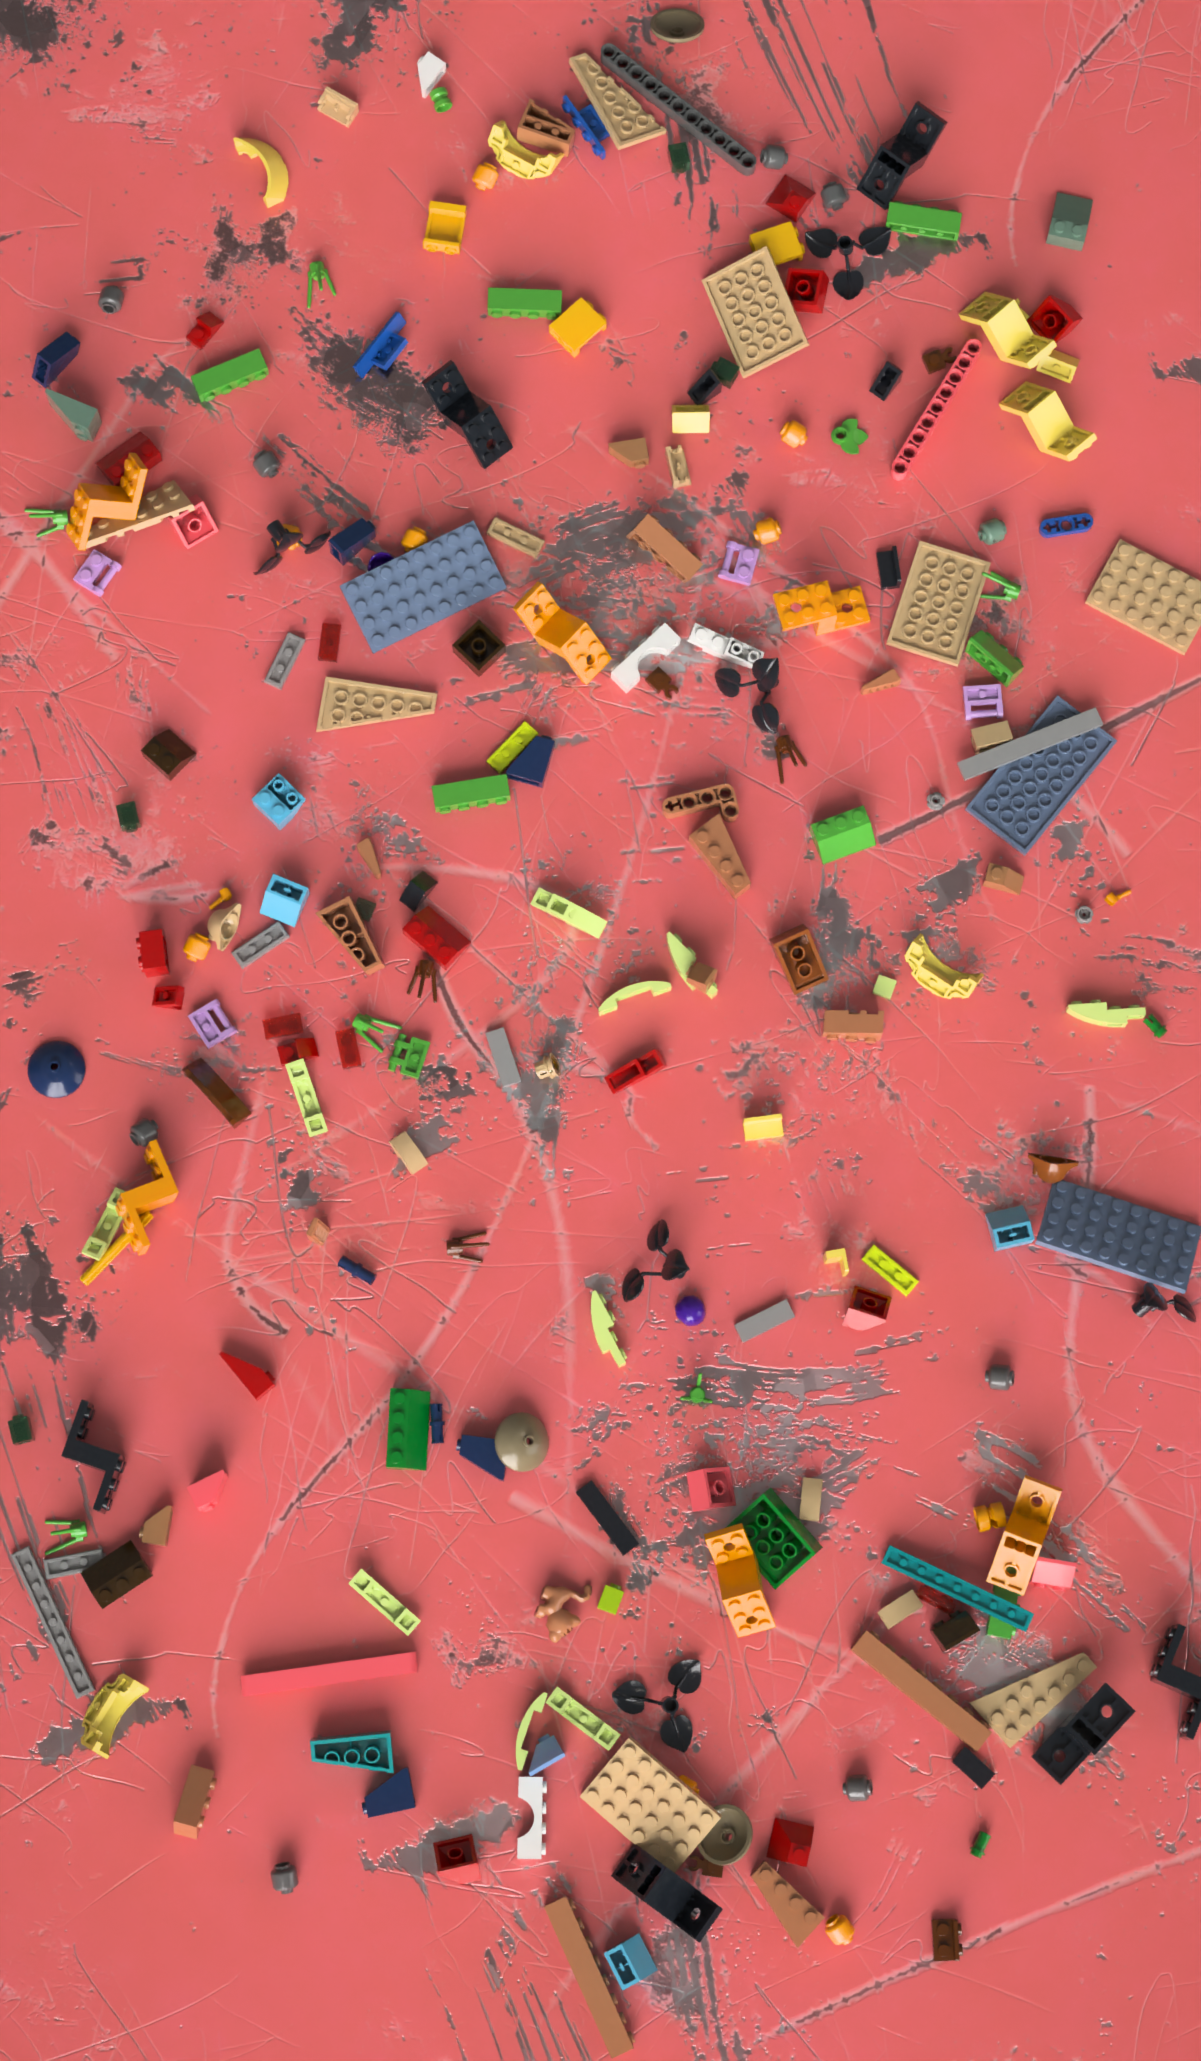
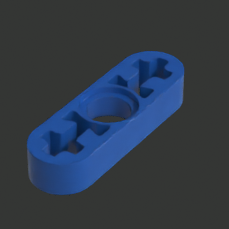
[1039,513,1093,538]

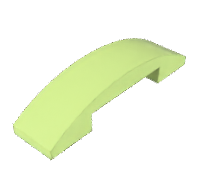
[598,981,672,1016]
[285,1058,328,1137]
[81,1187,126,1261]
[348,1569,421,1636]
[545,1686,621,1751]
[516,1692,548,1771]

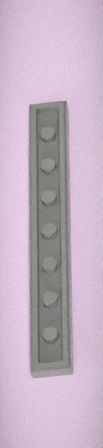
[957,707,1103,781]
[11,1546,95,1699]

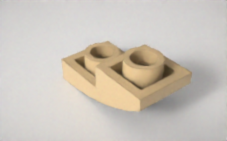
[388,1131,428,1174]
[799,1477,823,1522]
[878,1590,923,1629]

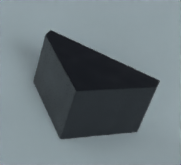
[869,361,903,401]
[687,368,722,405]
[399,871,438,912]

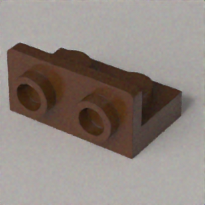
[931,1919,963,1961]

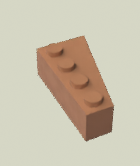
[626,514,703,583]
[688,814,751,899]
[315,896,385,975]
[750,1861,825,1948]

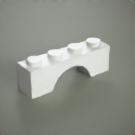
[611,623,681,693]
[517,1777,547,1859]

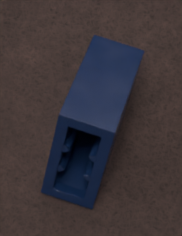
[32,332,80,389]
[328,518,376,566]
[506,735,555,788]
[456,1435,506,1482]
[362,1768,416,1818]

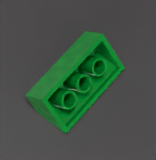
[386,1388,431,1471]

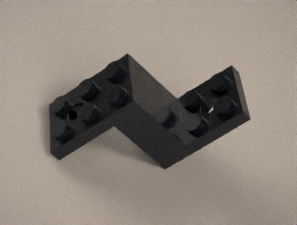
[857,101,948,210]
[422,360,513,469]
[61,1400,126,1514]
[1149,1624,1201,1740]
[1031,1683,1135,1785]
[611,1844,723,1943]

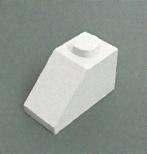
[417,51,446,98]

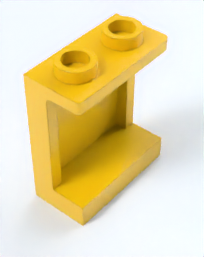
[423,201,467,255]
[749,221,805,265]
[549,297,607,358]

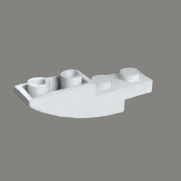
[687,623,765,669]

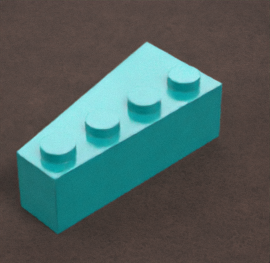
[310,1730,394,1773]

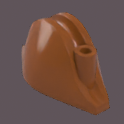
[1028,1153,1079,1183]

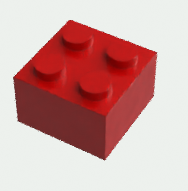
[785,268,829,314]
[136,929,170,977]

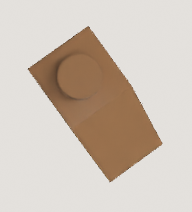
[608,438,649,469]
[983,863,1024,895]
[686,962,718,994]
[139,1505,174,1547]

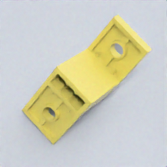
[958,292,1057,369]
[999,381,1097,462]

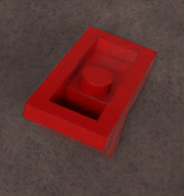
[186,311,224,350]
[152,985,185,1010]
[277,1038,319,1066]

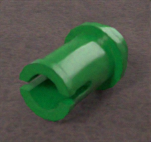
[1143,1014,1167,1038]
[970,1831,991,1859]

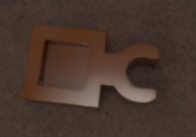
[921,347,957,374]
[645,666,679,700]
[688,1855,723,1878]

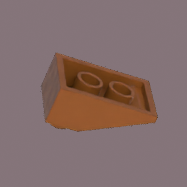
[769,924,829,995]

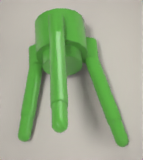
[307,261,336,308]
[24,508,68,537]
[980,571,1021,602]
[352,1013,402,1053]
[680,1373,713,1403]
[45,1519,88,1555]

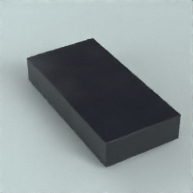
[951,1747,995,1789]

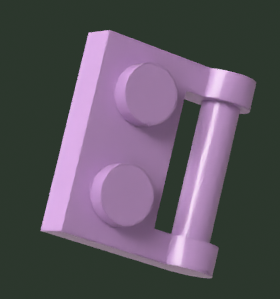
[718,541,760,586]
[73,549,122,597]
[962,684,1003,721]
[188,999,238,1049]

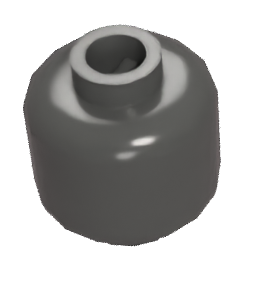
[760,144,788,170]
[820,181,847,211]
[98,285,124,314]
[253,450,281,478]
[129,1118,159,1147]
[985,1364,1015,1390]
[842,1774,873,1802]
[270,1862,299,1894]

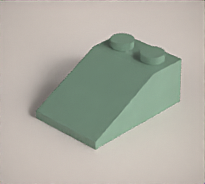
[1046,192,1093,251]
[45,388,102,442]

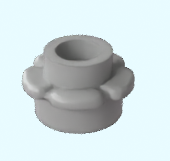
[927,792,945,810]
[1075,906,1093,924]

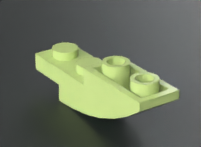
[530,887,608,939]
[666,931,718,999]
[1066,1000,1146,1027]
[591,1290,627,1368]

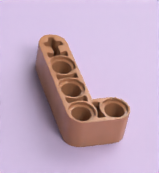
[662,784,739,823]

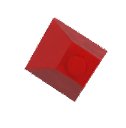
[766,174,816,223]
[1027,295,1083,344]
[843,1285,892,1331]
[766,1817,814,1867]
[433,1834,481,1884]

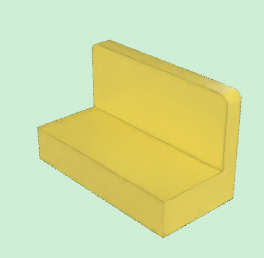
[1036,349,1080,383]
[672,405,710,433]
[743,1114,784,1141]
[823,1248,849,1277]

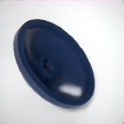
[28,1041,86,1098]

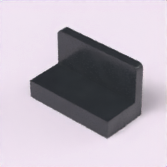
[876,546,901,590]

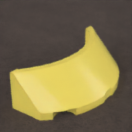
[488,120,564,179]
[233,137,289,208]
[905,933,984,999]
[81,1673,149,1759]

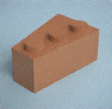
[517,98,575,157]
[822,1010,884,1043]
[173,1765,217,1840]

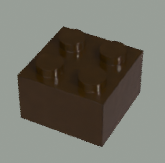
[452,620,506,677]

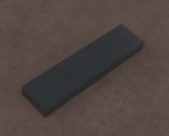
[576,1480,639,1556]

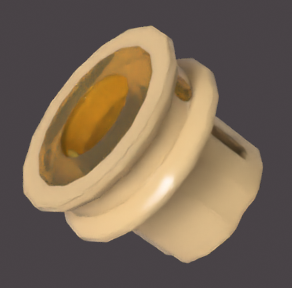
[534,1053,561,1079]

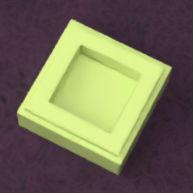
[872,975,897,1000]

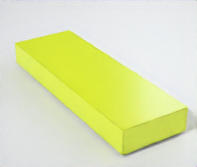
[486,721,539,775]
[861,1244,919,1297]

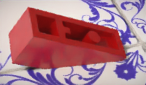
[219,1352,275,1401]

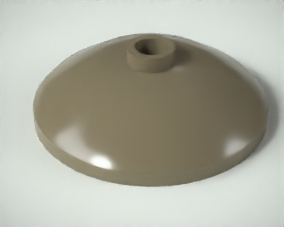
[650,8,705,43]
[495,1412,549,1472]
[698,1804,753,1866]

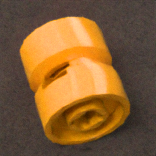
[973,1501,1007,1532]

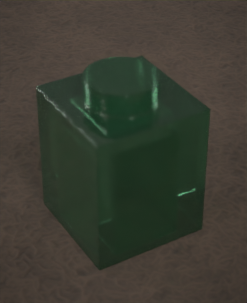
[667,142,690,174]
[711,357,740,389]
[116,801,141,833]
[8,1414,35,1446]

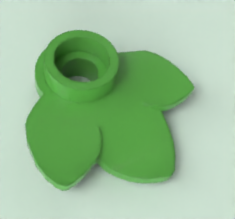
[831,419,868,454]

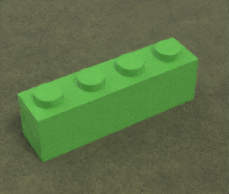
[885,201,962,241]
[487,288,562,320]
[191,348,269,402]
[432,774,510,814]
[985,1566,1021,1640]

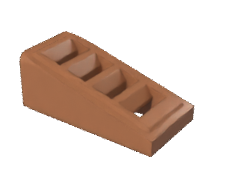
[860,668,901,695]
[357,837,381,880]
[306,1217,330,1246]

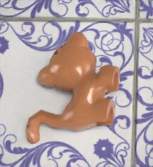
[534,1585,592,1643]

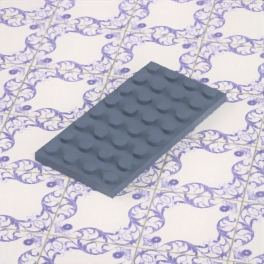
[339,520,507,654]
[965,695,1117,856]
[1035,1180,1201,1294]

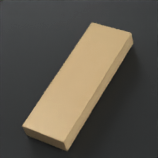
[487,517,545,559]

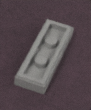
[264,632,306,690]
[231,921,290,969]
[485,1027,521,1088]
[734,1299,795,1343]
[43,1548,104,1580]

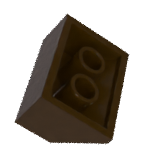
[81,1540,153,1609]

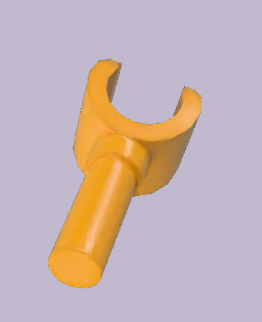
[208,887,232,910]
[1104,889,1131,906]

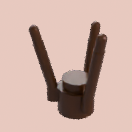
[774,735,807,784]
[407,960,437,1003]
[447,1231,490,1263]

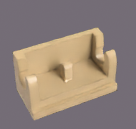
[317,86,359,128]
[665,445,691,488]
[971,720,1013,755]

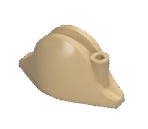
[207,903,242,951]

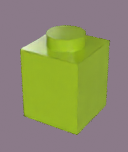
[597,1583,624,1615]

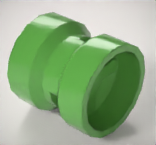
[429,87,453,113]

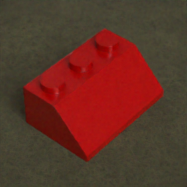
[95,432,162,486]
[402,905,471,970]

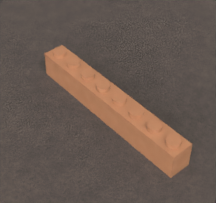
[850,1630,992,1751]
[544,1896,635,2059]

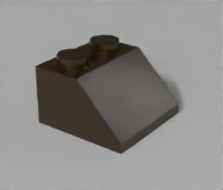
[141,729,197,781]
[930,1610,980,1652]

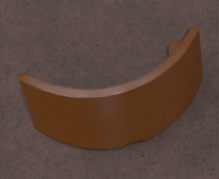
[182,1058,252,1129]

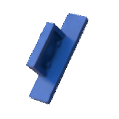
[562,95,610,160]
[353,311,408,378]

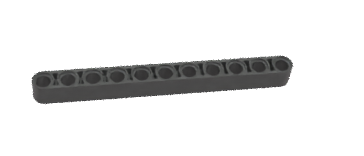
[600,43,756,176]

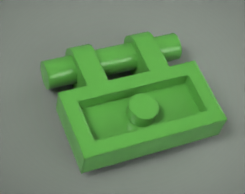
[387,1033,431,1080]

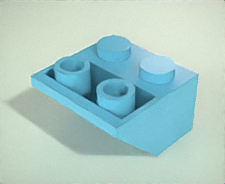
[252,773,306,830]
[260,874,310,927]
[985,1205,1035,1252]
[603,1933,658,1991]

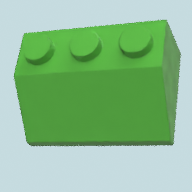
[965,630,1024,688]
[809,805,876,865]

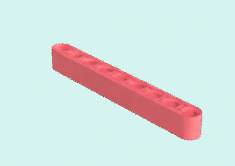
[890,339,982,481]
[240,1652,418,1696]

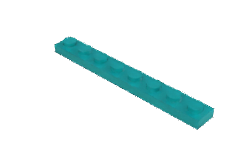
[881,1545,1034,1632]

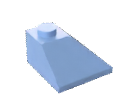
[529,1734,565,1776]

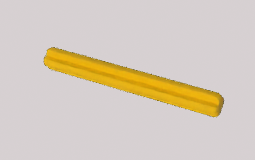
[80,1211,154,1285]

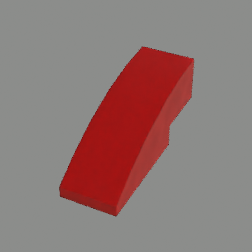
[604,1049,667,1094]

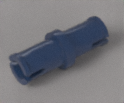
[337,1255,377,1285]
[429,1404,445,1444]

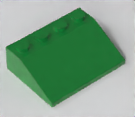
[725,1488,823,1590]

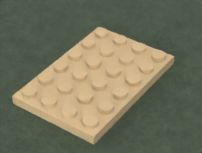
[702,246,810,378]
[1085,539,1201,655]
[886,541,991,667]
[580,1736,722,1873]

